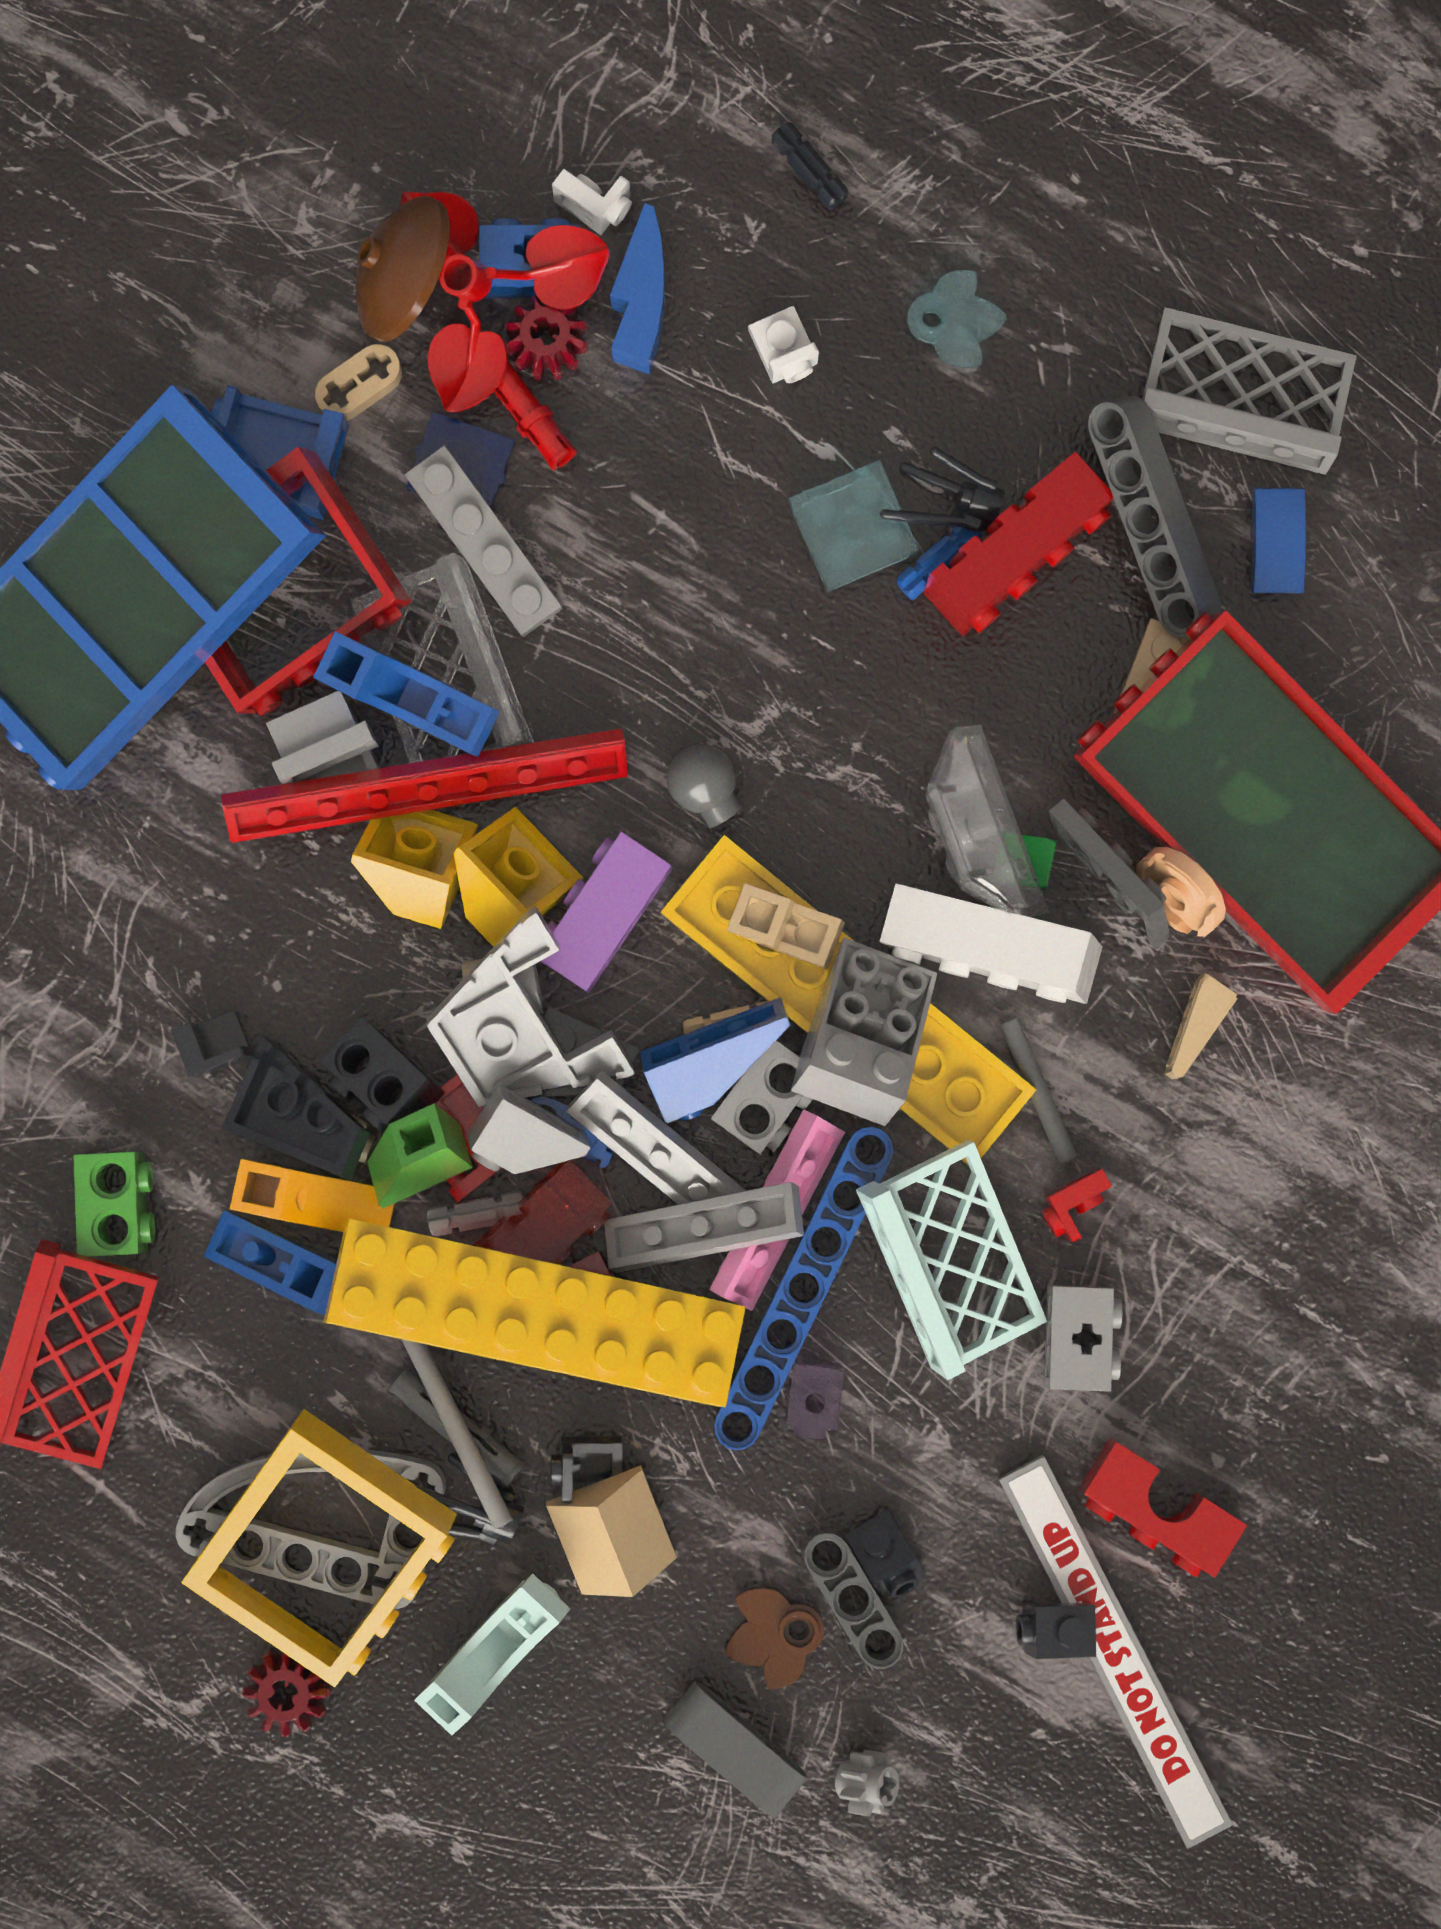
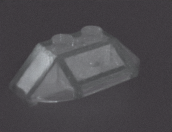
[925,725,1050,918]

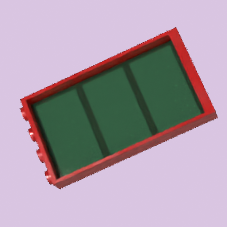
[1073,610,1441,1014]

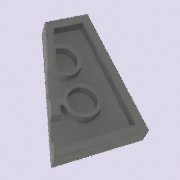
[1049,799,1170,949]

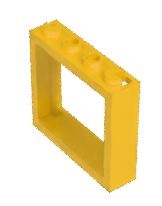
[181,1409,457,1687]

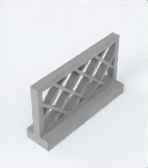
[1142,307,1357,475]

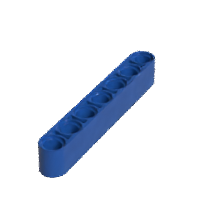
[714,1127,893,1450]

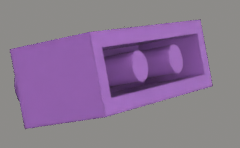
[540,832,672,994]

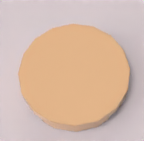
[1135,847,1226,936]

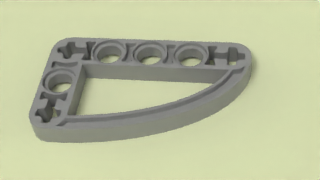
[176,1449,446,1609]

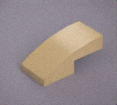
[727,883,845,969]

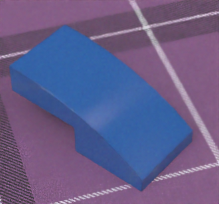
[1250,487,1306,593]

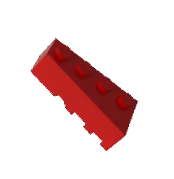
[923,452,1114,637]

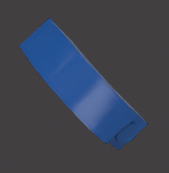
[313,631,500,757]

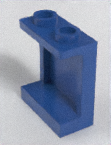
[198,385,349,520]

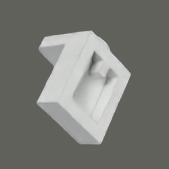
[552,169,632,235]
[748,306,819,384]

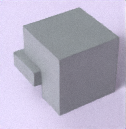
[266,691,380,784]

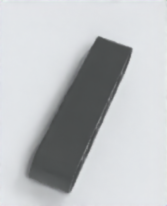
[1088,395,1221,637]

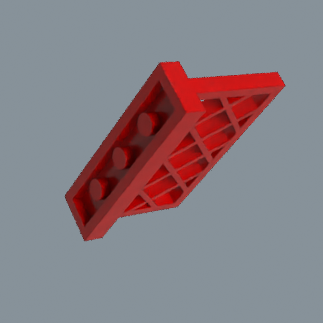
[0,1239,159,1469]

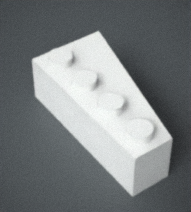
[879,884,1102,1004]

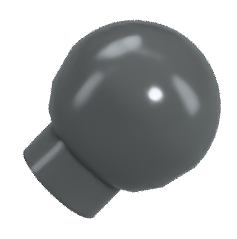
[667,744,742,828]

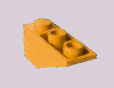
[230,1159,395,1232]

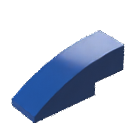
[610,203,665,375]

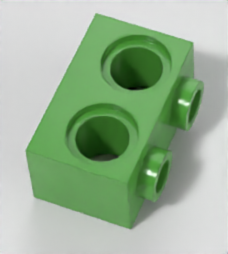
[73,1152,155,1257]

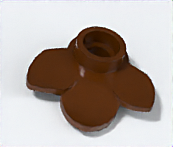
[726,1588,824,1690]

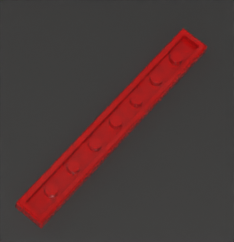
[221,728,628,843]

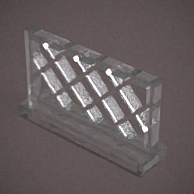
[350,552,534,763]

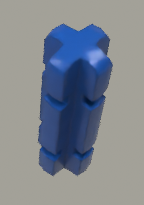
[896,527,982,600]

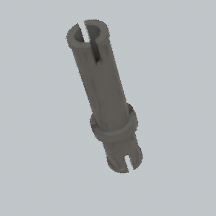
[387,1367,526,1489]

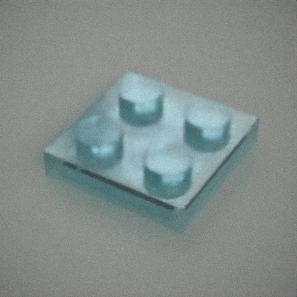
[788,460,919,592]

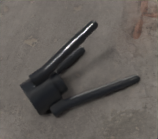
[880,447,1005,533]
[415,1453,524,1546]

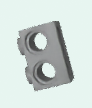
[711,1040,813,1155]

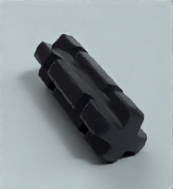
[771,122,848,210]

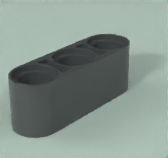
[803,1527,904,1669]
[662,1680,809,1818]

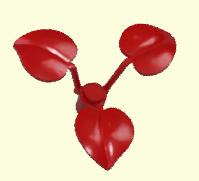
[400,192,610,413]

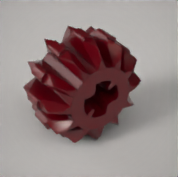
[505,295,588,381]
[242,1651,332,1737]

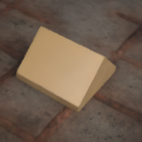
[546,1466,677,1597]

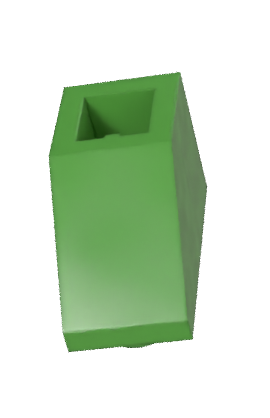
[367,1103,473,1208]

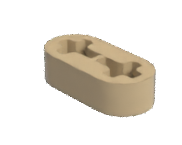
[315,344,402,421]

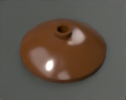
[355,196,450,342]

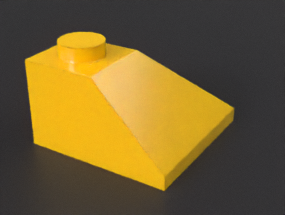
[454,807,584,947]
[351,810,478,929]

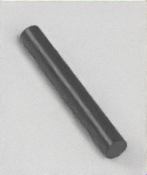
[999,1018,1078,1164]

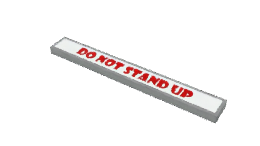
[998,1455,1233,1849]

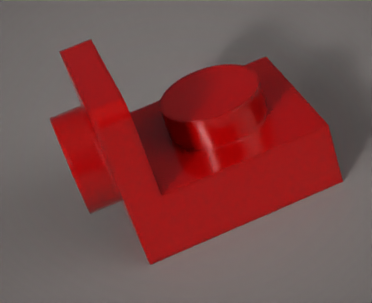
[1042,1169,1112,1242]

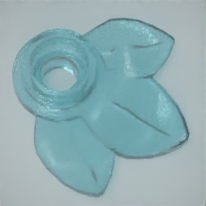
[907,270,1006,369]

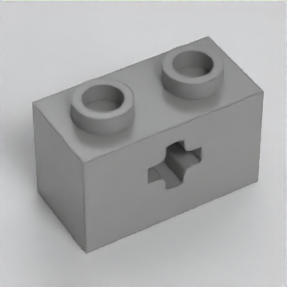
[1044,1284,1122,1392]

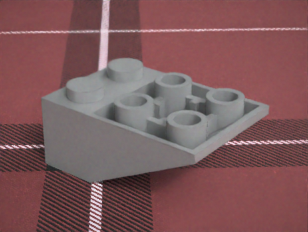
[791,937,937,1126]

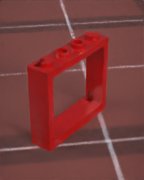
[141,447,412,716]

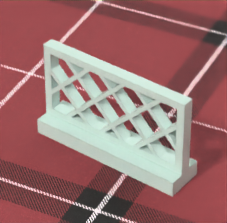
[856,1140,1047,1380]

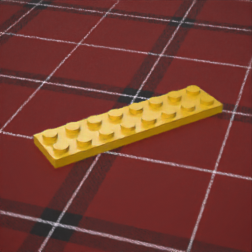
[660,835,1036,1166]
[323,1218,746,1408]

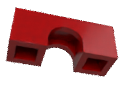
[1078,1438,1247,1578]

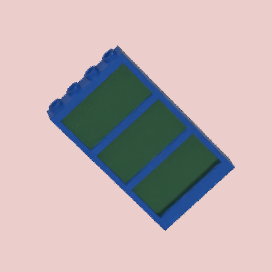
[0,385,327,790]

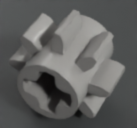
[835,1750,899,1817]

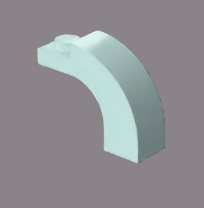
[415,1573,570,1735]

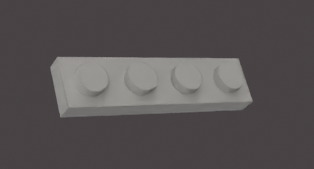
[404,445,563,637]
[566,1070,746,1205]
[604,1182,804,1273]

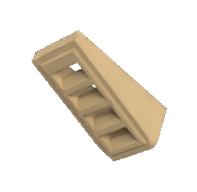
[1164,973,1238,1080]

